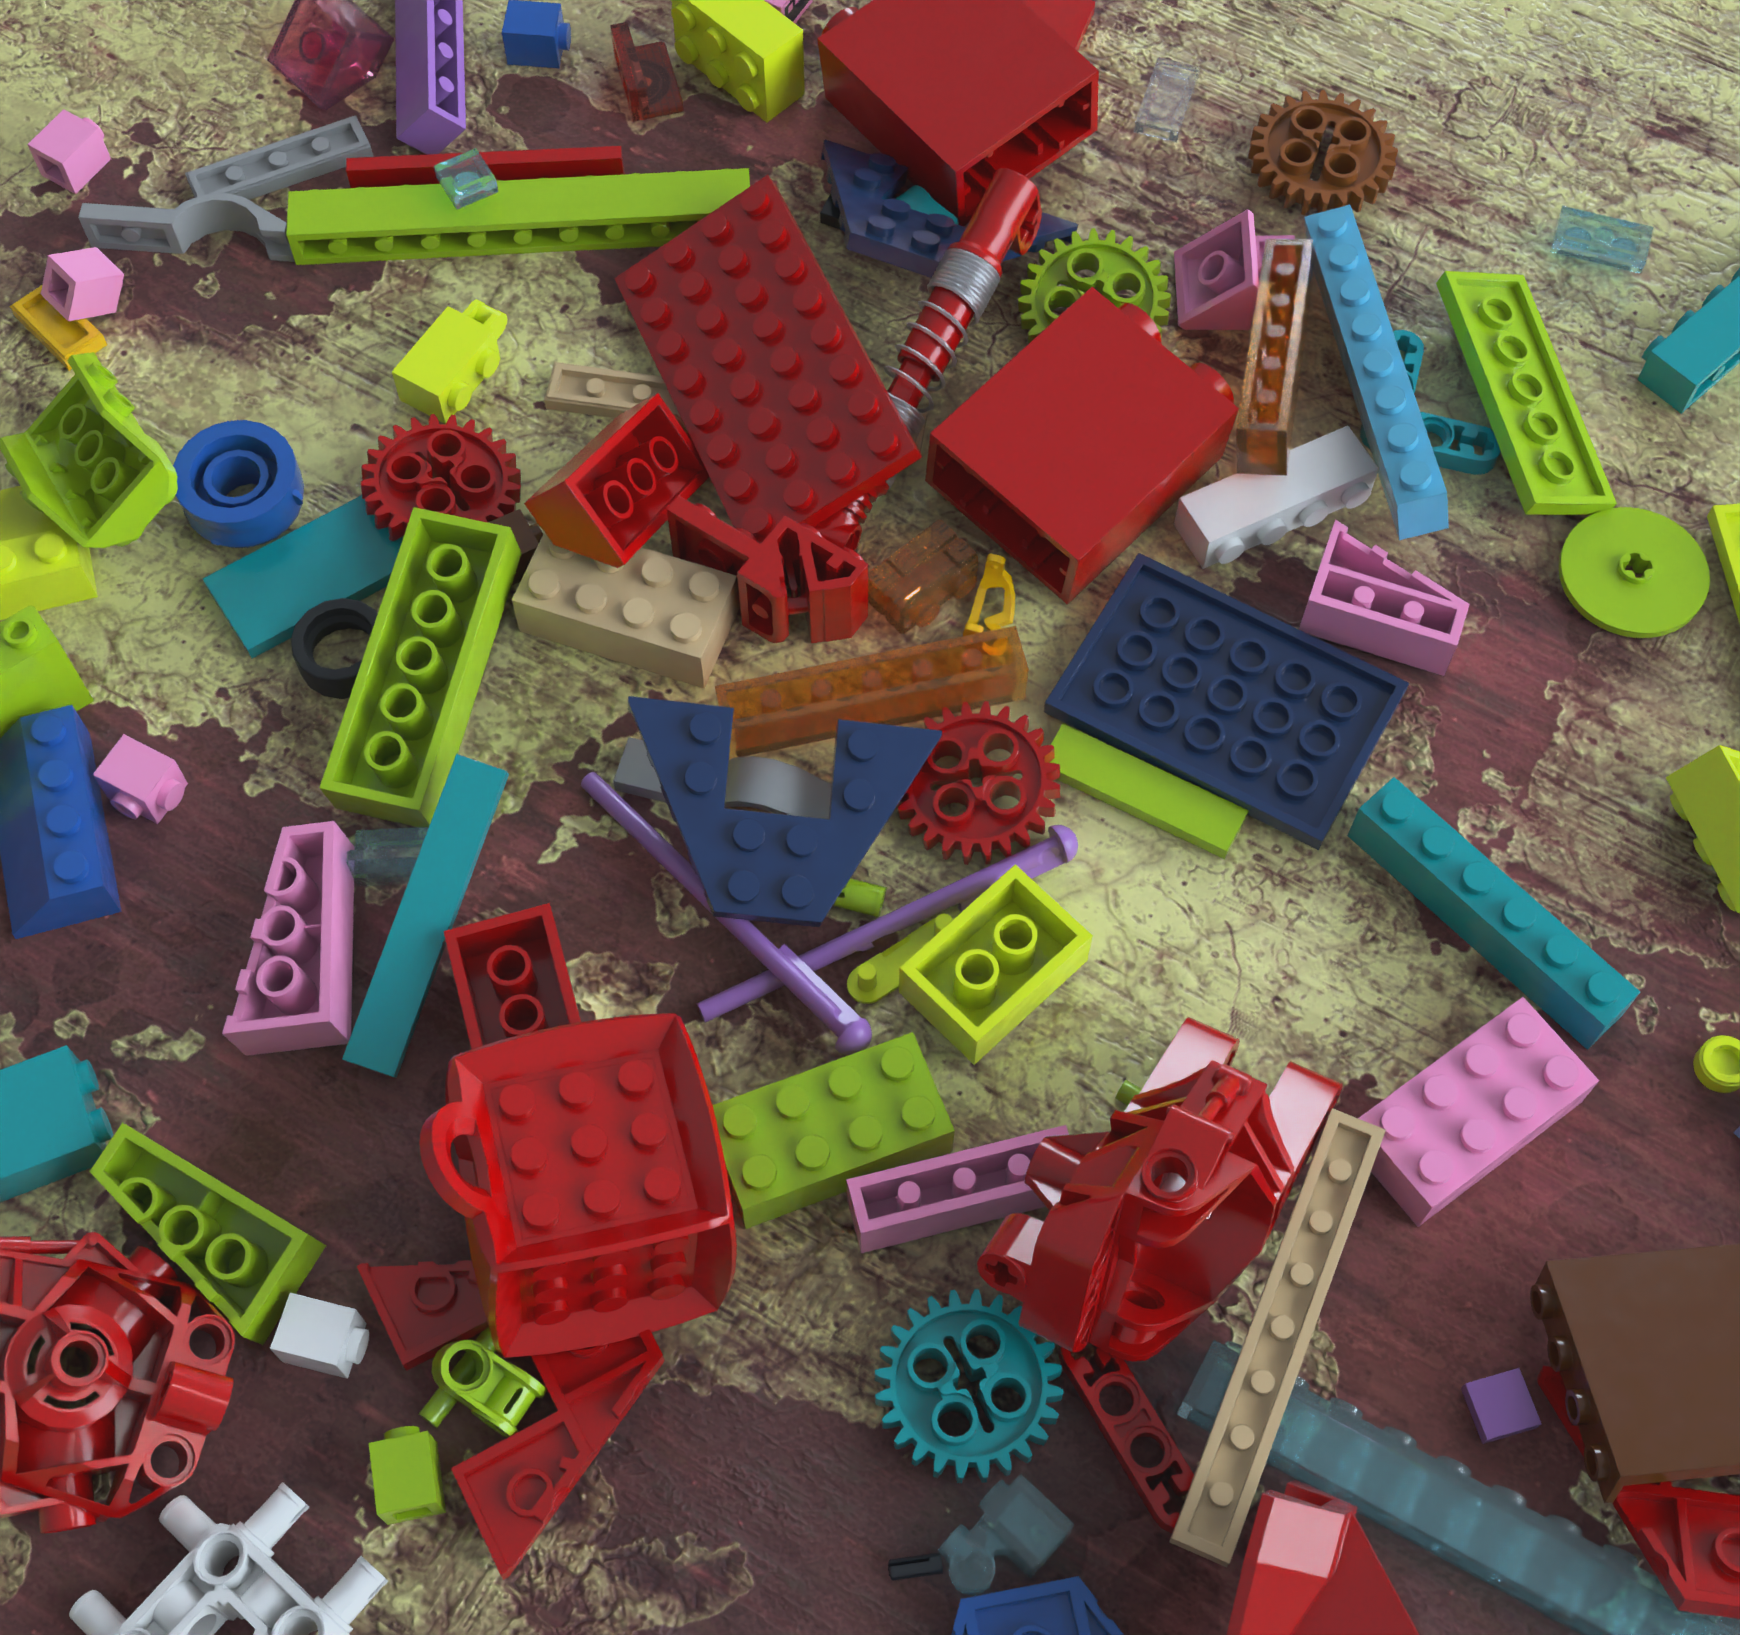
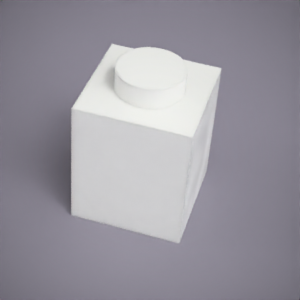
[270,1293,369,1379]

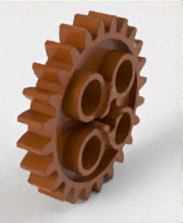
[1248,90,1398,215]

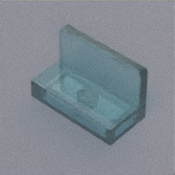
[346,827,429,886]

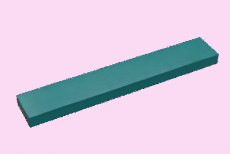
[342,754,509,1078]

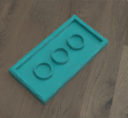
[202,495,404,659]

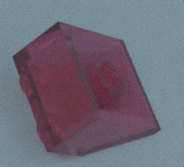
[267,0,395,110]

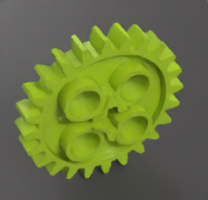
[1018,228,1171,343]

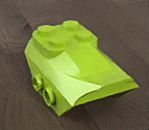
[0,352,178,548]

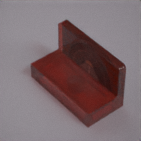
[610,22,684,122]

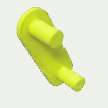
[847,913,953,1004]

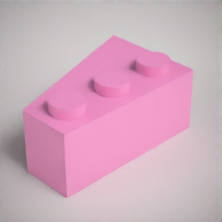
[1299,519,1470,676]

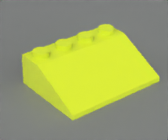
[0,486,98,620]

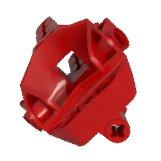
[977,1017,1343,1362]
[0,1232,235,1534]

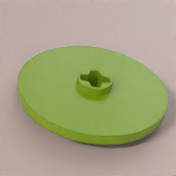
[1558,507,1710,638]

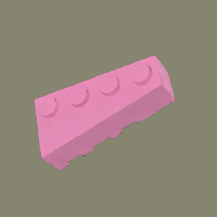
[222,821,355,1056]

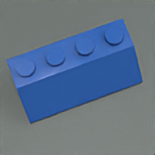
[0,705,122,939]

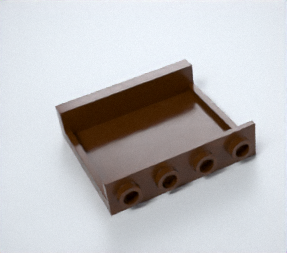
[1530,1244,1740,1503]

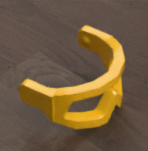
[961,553,1016,651]

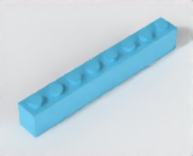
[1304,205,1449,540]

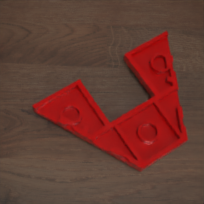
[357,1260,665,1580]
[1537,1365,1740,1619]

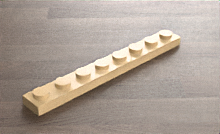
[1169,1108,1386,1567]

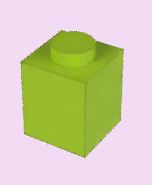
[368,1426,446,1525]

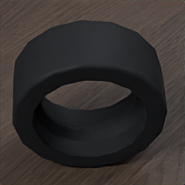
[291,598,378,699]

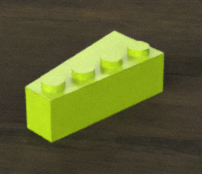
[89,1122,327,1345]

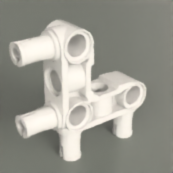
[69,1482,388,1635]

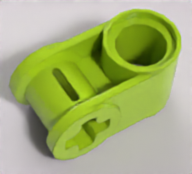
[432,1340,547,1438]

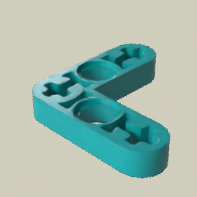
[1360,330,1501,475]

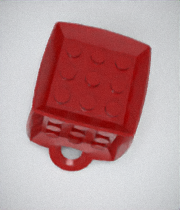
[419,1013,737,1358]

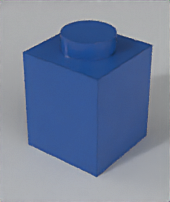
[502,0,571,68]

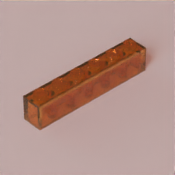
[1236,239,1313,476]
[714,626,1029,759]

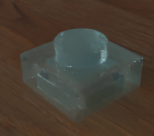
[434,148,499,210]

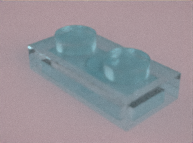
[1550,206,1654,274]

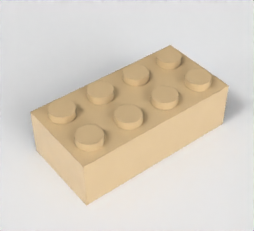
[512,532,740,689]

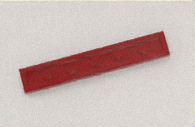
[346,146,625,188]

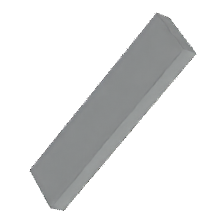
[185,115,374,200]

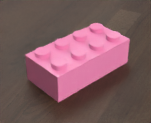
[1358,997,1599,1227]

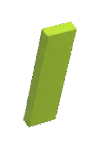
[1049,723,1249,859]

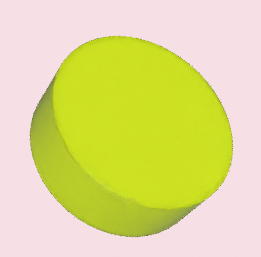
[1693,1035,1740,1093]

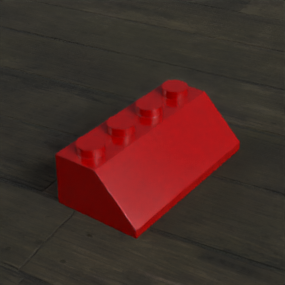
[524,393,709,568]

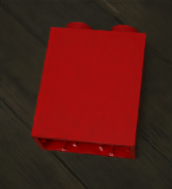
[817,0,1099,226]
[925,287,1239,605]

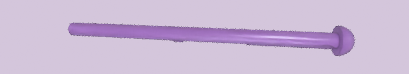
[581,772,872,1055]
[696,825,1078,1023]

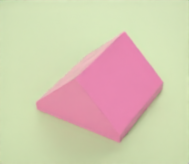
[1174,209,1259,330]

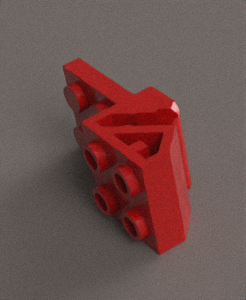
[667,495,868,643]

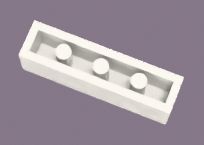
[1174,425,1379,569]

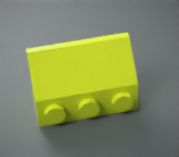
[1666,745,1740,913]

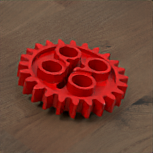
[361,414,521,542]
[897,701,1060,865]

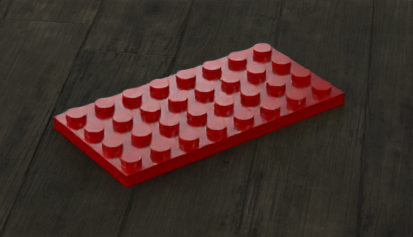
[614,175,922,543]

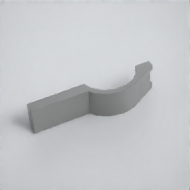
[78,192,295,262]
[613,737,831,819]

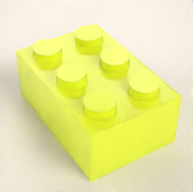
[671,0,805,123]
[899,864,1093,1065]

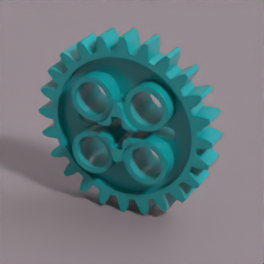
[874,1289,1063,1483]

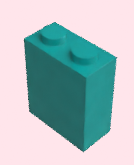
[0,1045,113,1202]

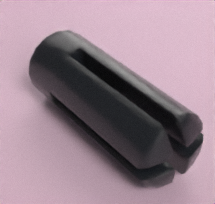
[888,1552,943,1581]

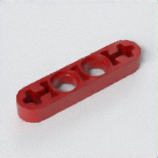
[1059,1342,1194,1533]

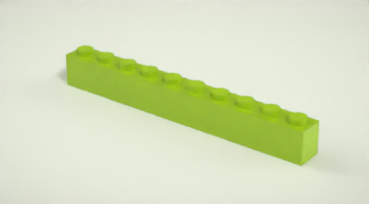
[286,168,750,265]

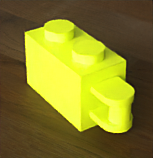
[392,299,507,424]

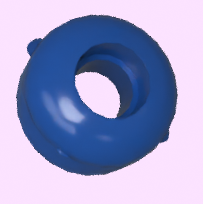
[173,420,304,548]

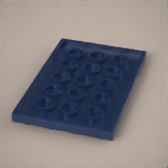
[1044,553,1409,850]

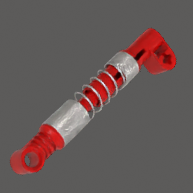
[814,168,1042,552]

